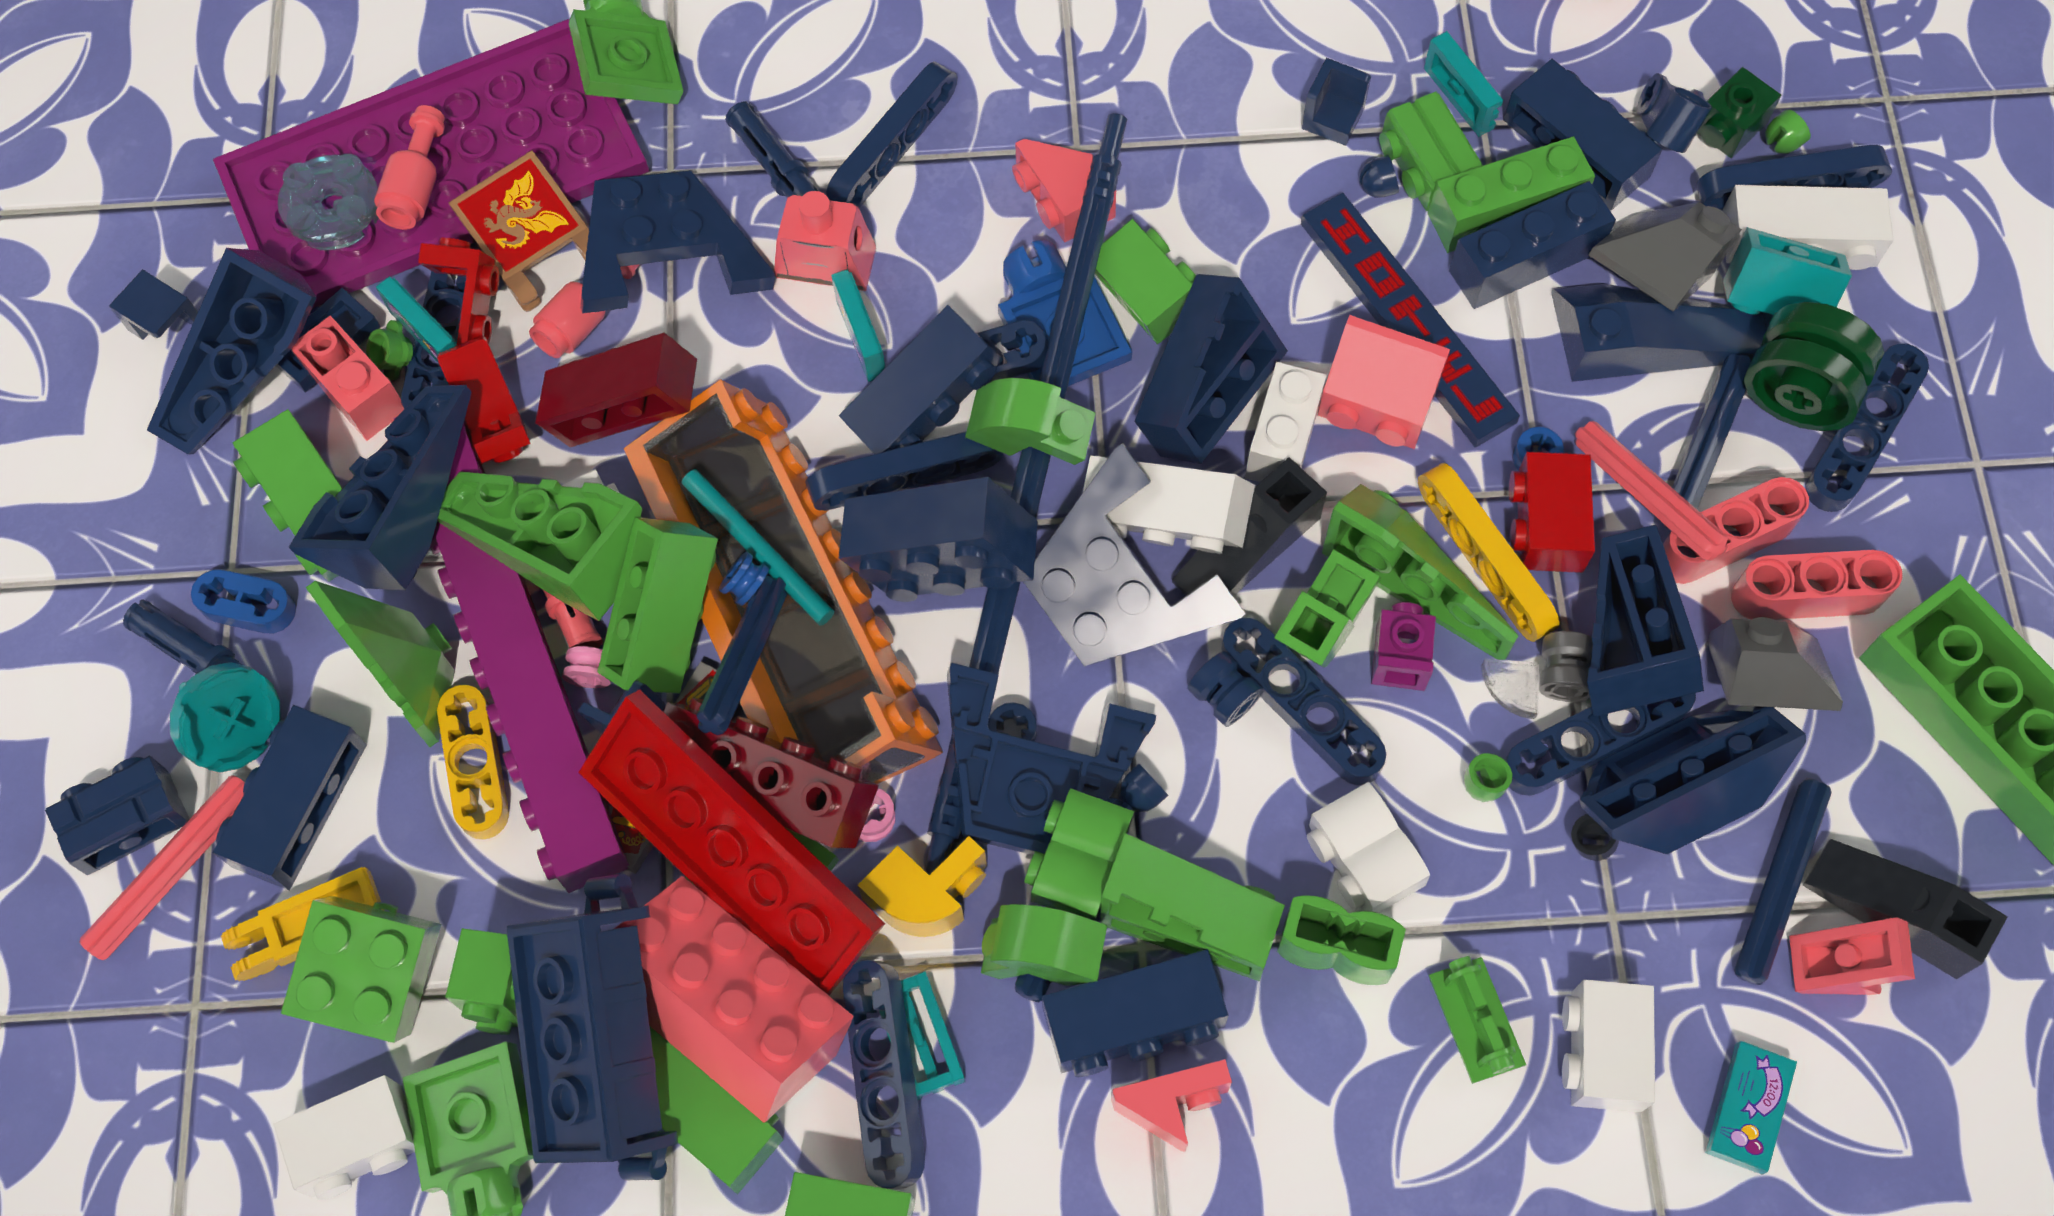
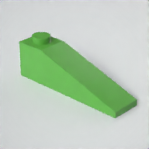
[437,472,642,621]
[306,581,455,747]

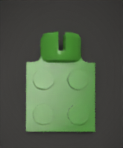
[569,0,683,104]
[402,1041,534,1216]

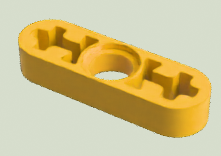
[437,685,509,840]

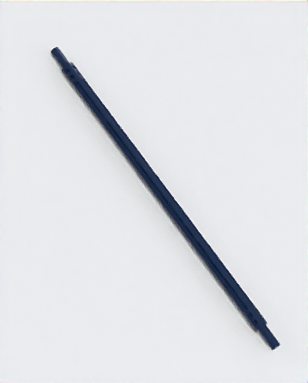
[924,113,1127,875]

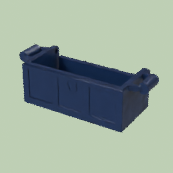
[507,874,678,1181]

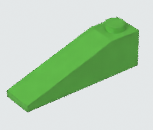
[1322,484,1519,663]

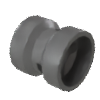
[1539,631,1593,702]

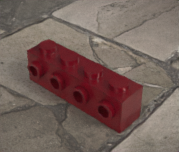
[664,697,879,848]

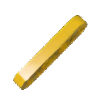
[1418,463,1559,642]

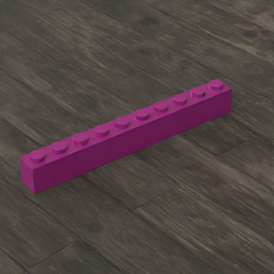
[393,417,629,893]

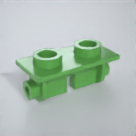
[1428,956,1526,1084]

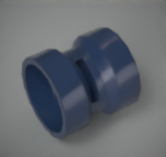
[1187,651,1264,727]

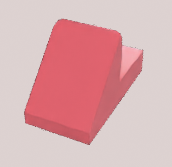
[1789,917,1915,995]
[1111,1059,1232,1152]

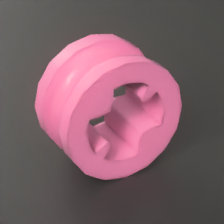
[562,646,611,689]
[859,788,895,842]

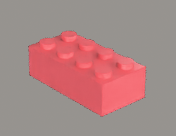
[614,876,854,1123]

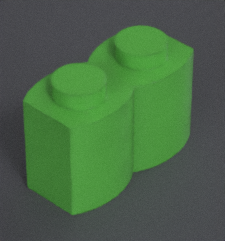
[1024,788,1134,921]
[1277,895,1406,985]

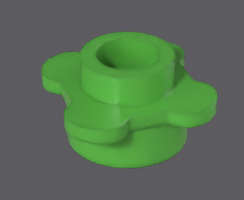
[366,320,413,381]

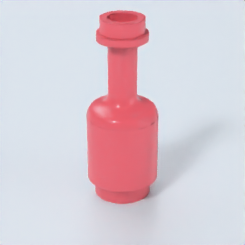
[374,105,445,230]
[529,264,640,358]

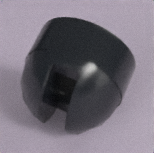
[1571,814,1619,861]

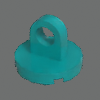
[170,662,280,772]

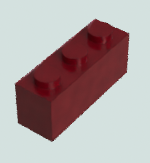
[535,332,697,447]

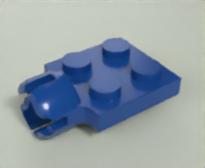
[998,240,1132,386]

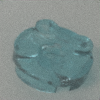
[278,154,379,250]

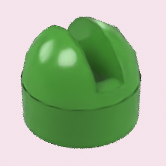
[1765,109,1811,154]
[1464,753,1512,802]

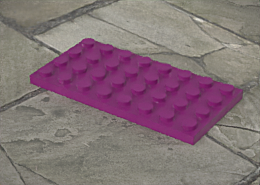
[213,18,649,309]

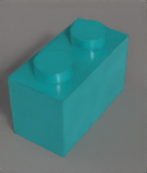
[1723,227,1852,315]

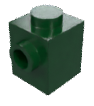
[1697,67,1782,159]

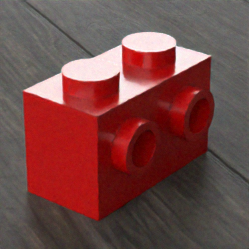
[1509,452,1595,573]

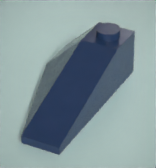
[147,248,317,455]
[289,385,472,590]

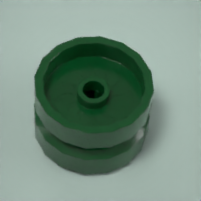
[1744,302,1884,431]

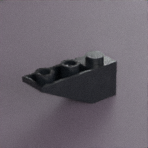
[1172,457,1327,596]
[1802,839,2008,979]

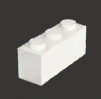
[1722,185,1894,270]
[1083,455,1255,554]

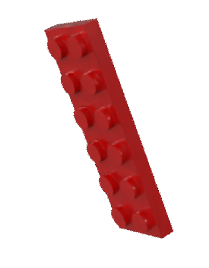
[578,690,886,996]

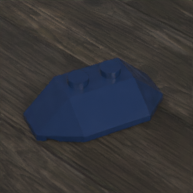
[1580,706,1806,854]

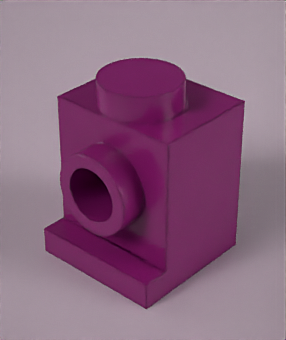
[1371,602,1436,691]

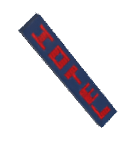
[1301,193,1520,448]

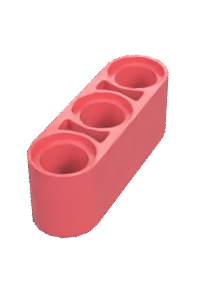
[1663,477,1809,584]
[1731,550,1902,620]

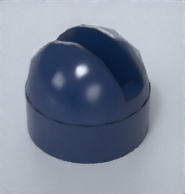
[1360,155,1399,198]
[1120,763,1169,812]

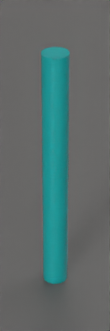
[682,469,835,626]

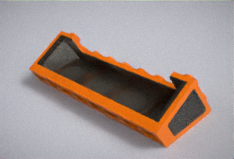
[623,379,943,784]

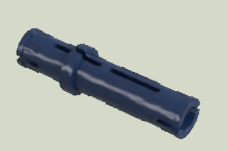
[725,101,819,198]
[123,599,266,678]

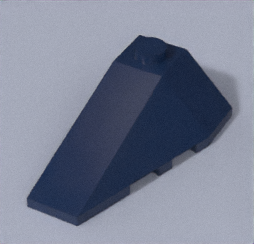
[1551,284,1767,382]

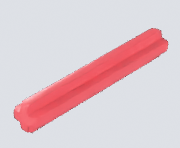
[1575,421,1728,561]
[79,775,245,960]

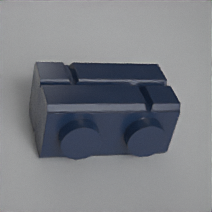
[45,755,190,876]

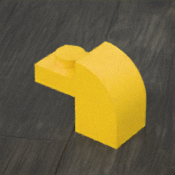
[857,836,987,937]

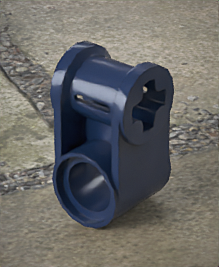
[1637,73,1712,153]

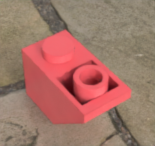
[1012,139,1116,243]
[291,315,404,441]

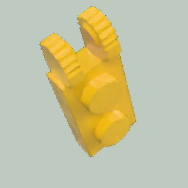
[221,867,385,981]

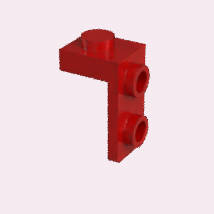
[418,237,499,346]
[437,337,531,463]

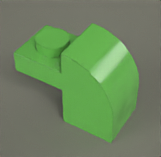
[965,378,1096,465]
[1274,549,1381,668]
[981,904,1107,986]

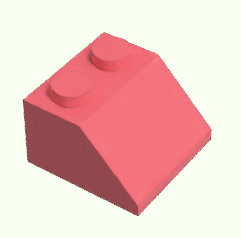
[1318,315,1450,449]

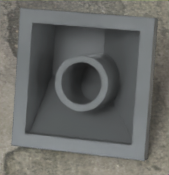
[1589,202,1742,311]
[1707,617,1843,711]

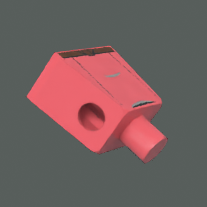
[774,191,876,291]

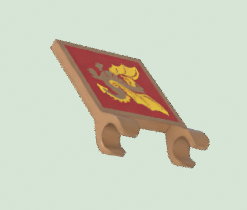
[448,150,589,312]

